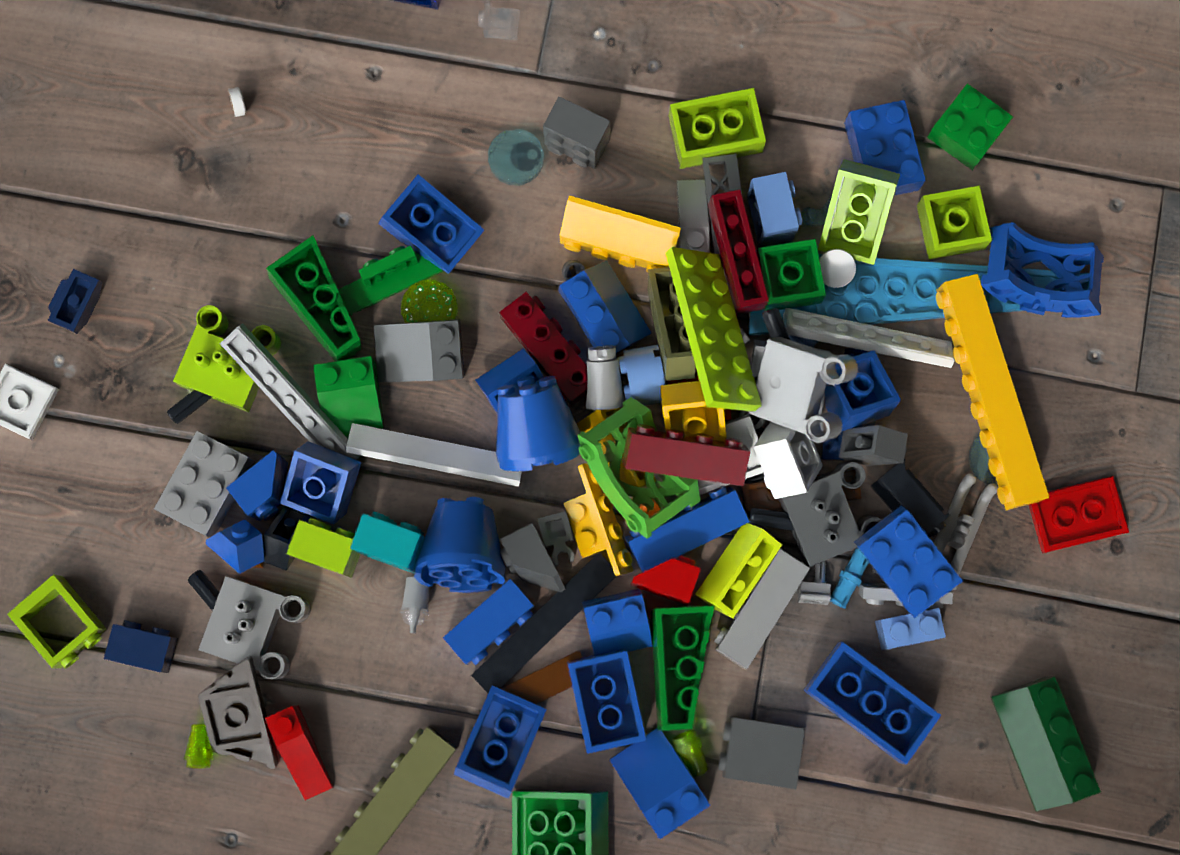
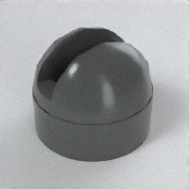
[562,260,586,281]

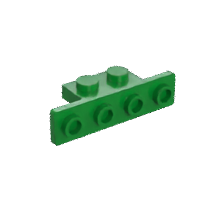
[338,245,443,315]

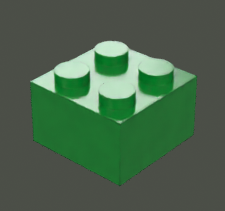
[927,83,1013,170]
[756,239,826,312]

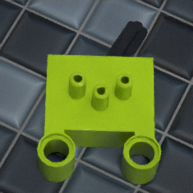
[167,305,281,424]

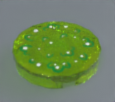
[401,279,458,323]

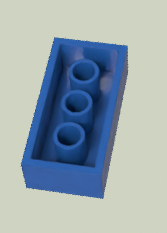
[803,642,942,765]

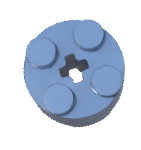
[618,344,665,406]

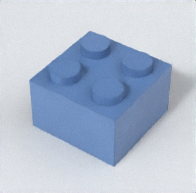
[747,172,802,248]

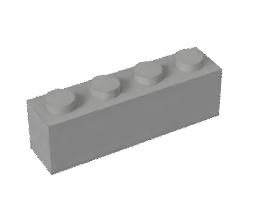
[714,549,810,669]

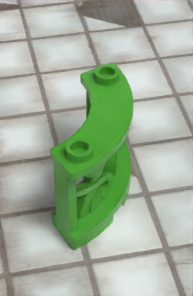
[578,397,700,539]

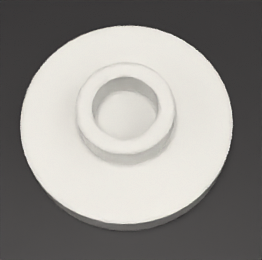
[819,249,856,288]

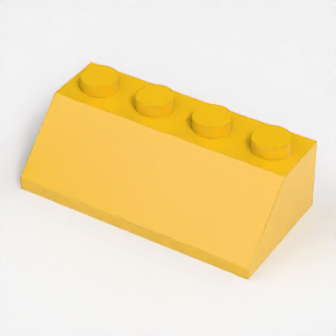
[560,195,681,272]

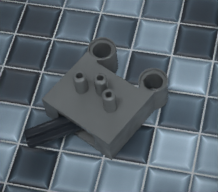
[749,461,882,567]

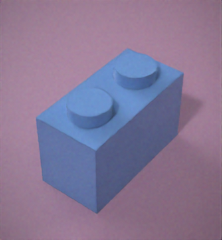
[875,608,946,650]

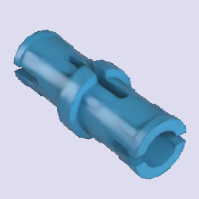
[830,548,869,609]

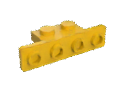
[563,463,634,576]

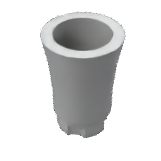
[586,346,626,410]

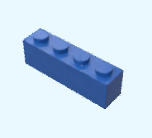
[625,486,750,572]

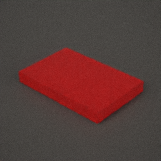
[1029,476,1129,553]

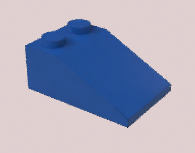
[378,174,484,274]
[454,686,547,799]
[609,728,711,839]

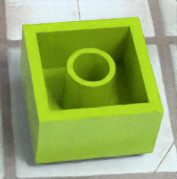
[917,186,992,260]
[287,518,360,578]

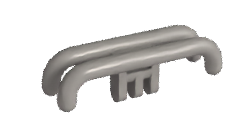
[934,473,998,591]

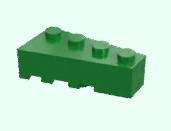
[266,235,362,361]
[651,606,715,731]

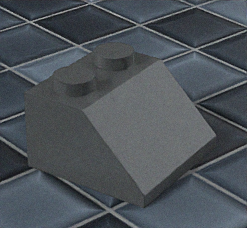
[500,523,565,592]

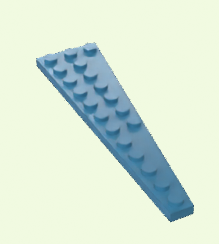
[748,250,1089,336]

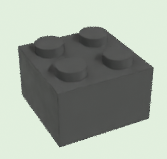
[543,96,610,169]

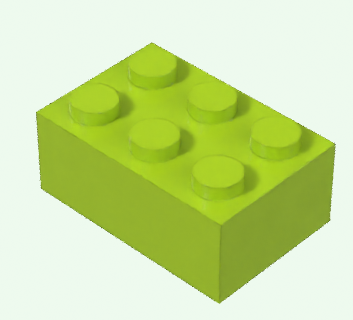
[669,88,766,169]
[818,159,900,265]

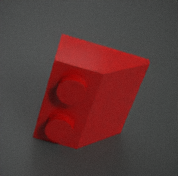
[631,556,701,605]

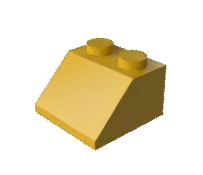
[661,381,727,442]

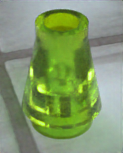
[183,724,214,769]
[673,729,709,777]

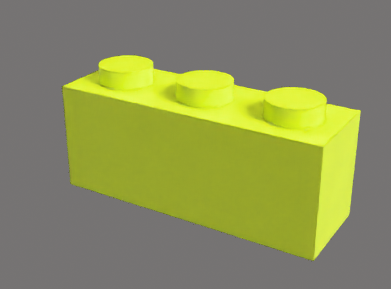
[695,523,782,618]

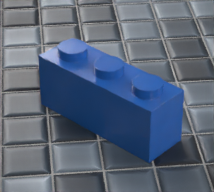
[443,579,535,666]

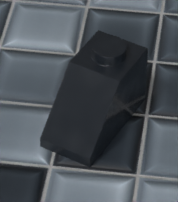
[263,505,313,571]

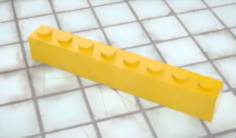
[936,274,1049,511]

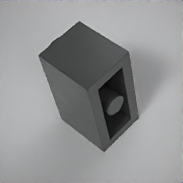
[839,425,908,466]

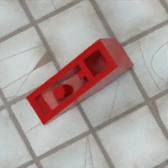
[265,705,333,800]

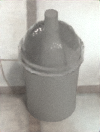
[400,577,430,634]

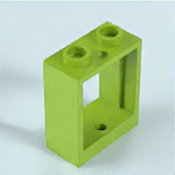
[7,575,107,669]

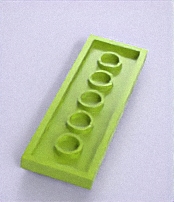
[666,247,762,411]

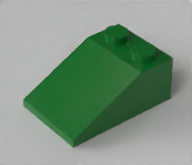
[313,356,385,439]

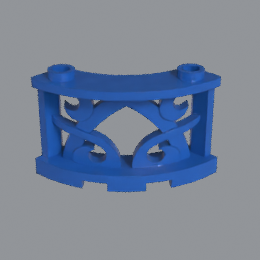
[981,222,1104,318]

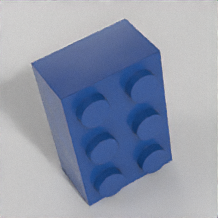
[844,100,926,196]
[854,506,963,618]
[567,649,646,754]

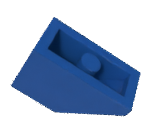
[206,519,265,574]

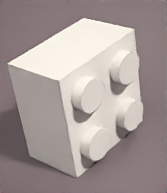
[753,422,823,499]

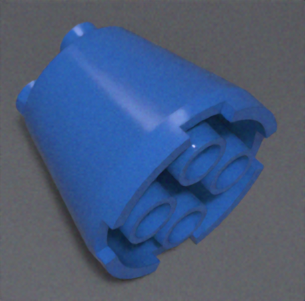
[496,376,581,471]
[415,497,505,593]

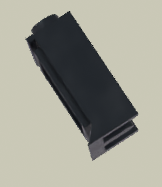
[870,458,950,538]

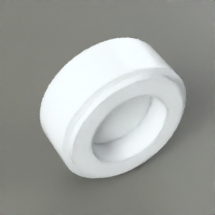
[228,87,246,117]

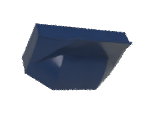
[48,269,102,334]

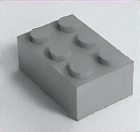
[154,431,255,537]

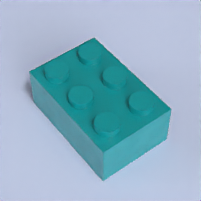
[350,511,425,574]

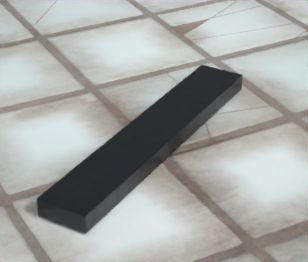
[471,552,617,693]

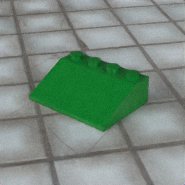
[512,791,609,855]

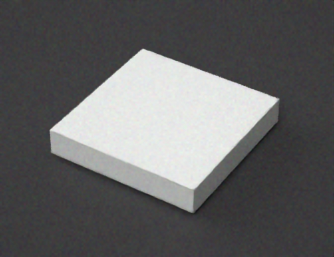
[0,363,59,440]

